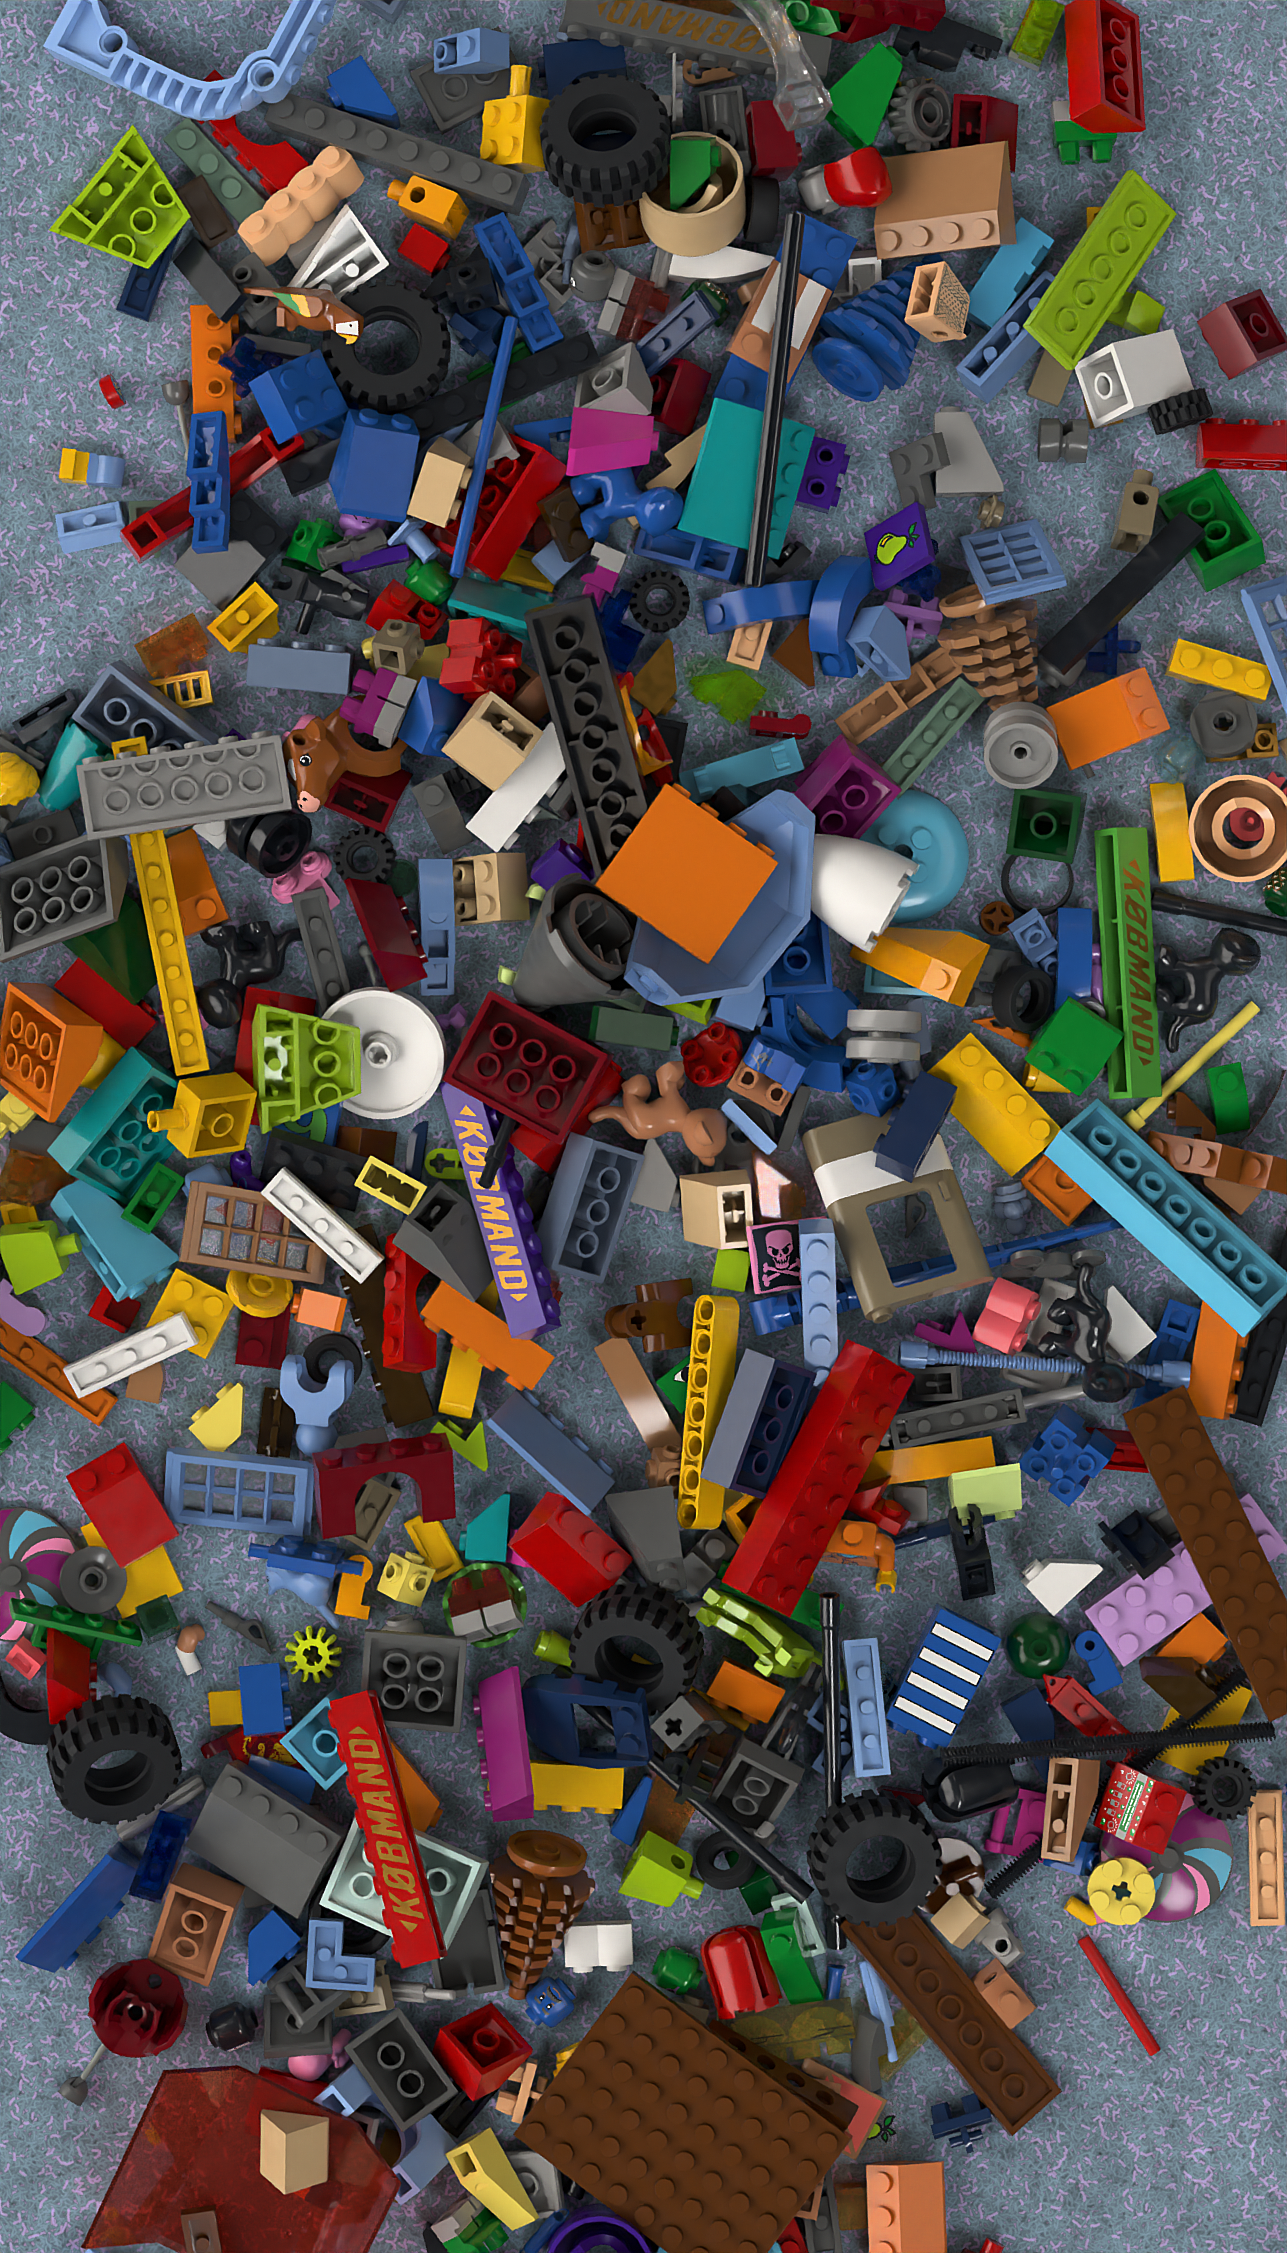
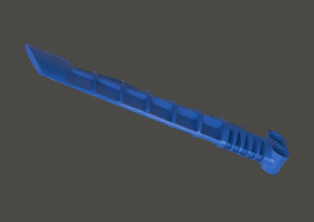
[747,1218,1124,1336]

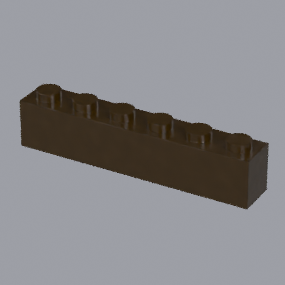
[333,1223,435,1429]

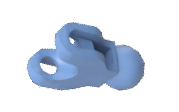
[280,1354,354,1458]

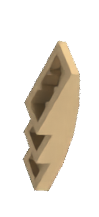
[626,422,708,531]

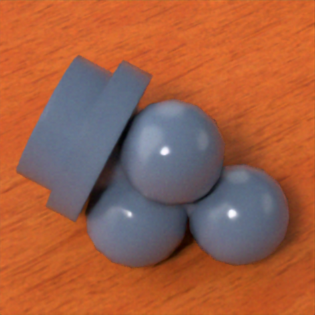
[993,1180,1031,1236]

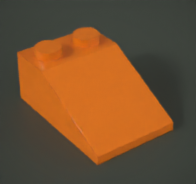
[1045,666,1171,771]
[132,828,232,940]

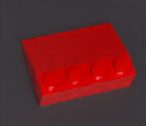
[421,433,567,582]

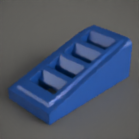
[610,1773,653,1847]

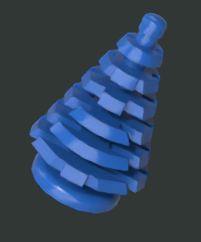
[812,254,943,402]

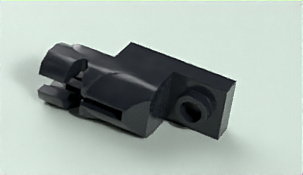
[893,16,1003,72]
[947,1504,996,1601]

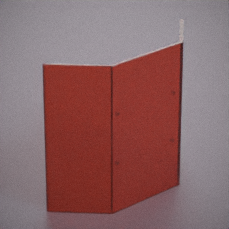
[81,2065,402,2253]

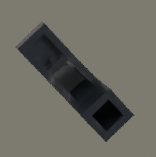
[0,1673,57,1745]

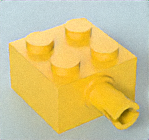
[480,65,551,174]
[147,1072,257,1158]

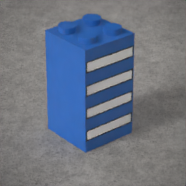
[884,1603,1002,1750]

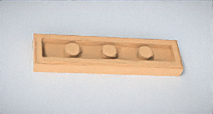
[1247,1789,1285,1926]

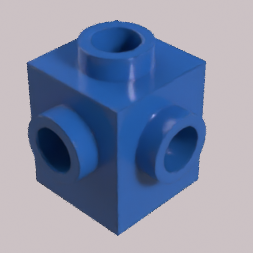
[844,1060,901,1118]

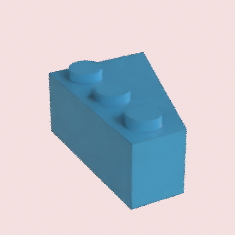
[965,217,1055,332]

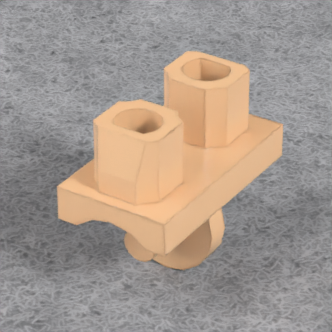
[495,2057,548,2124]

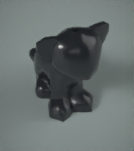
[195,921,302,1030]
[1157,928,1261,1054]
[1037,1263,1146,1403]

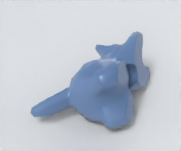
[265,1561,340,1629]

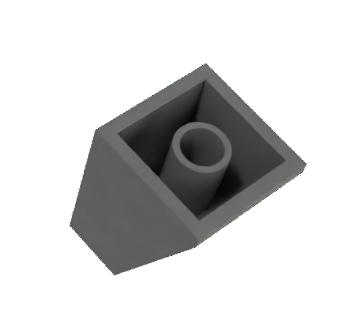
[605,1485,687,1594]

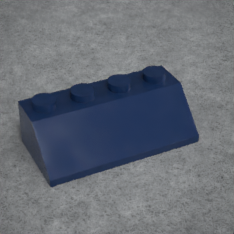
[700,1348,817,1499]

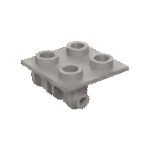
[658,53,683,134]

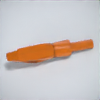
[971,1015,1032,1048]

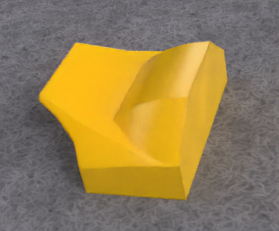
[206,581,280,654]

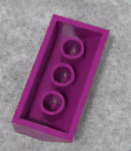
[794,737,902,840]
[472,1666,534,1822]

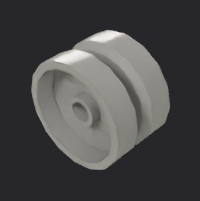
[983,702,1058,789]
[846,1010,922,1064]

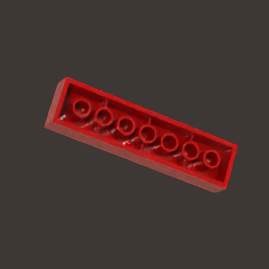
[721,1339,915,1618]

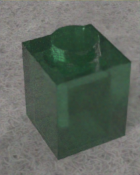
[135,1594,180,1645]

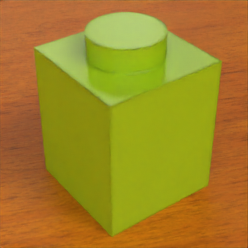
[710,1247,750,1293]

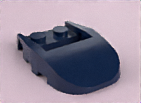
[521,1673,654,1769]

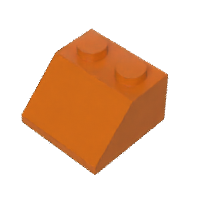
[706,1655,786,1725]

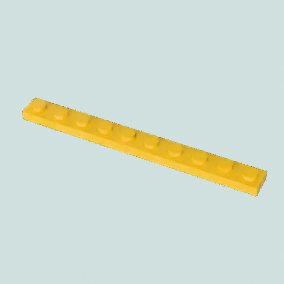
[111,736,211,1076]

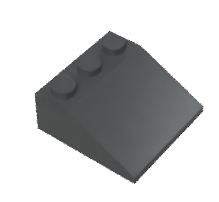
[361,1629,468,1733]

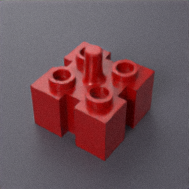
[439,617,523,706]

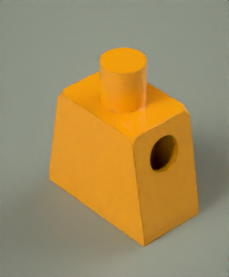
[387,175,470,241]

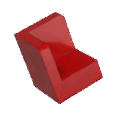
[88,1285,141,1334]

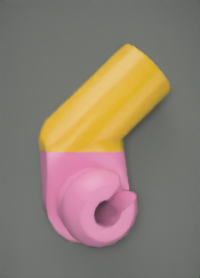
[1064,1895,1106,1926]

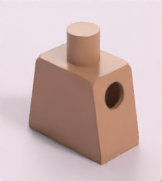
[971,1958,1038,2030]

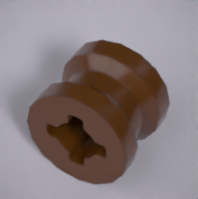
[979,901,1014,936]

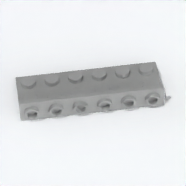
[76,731,292,841]

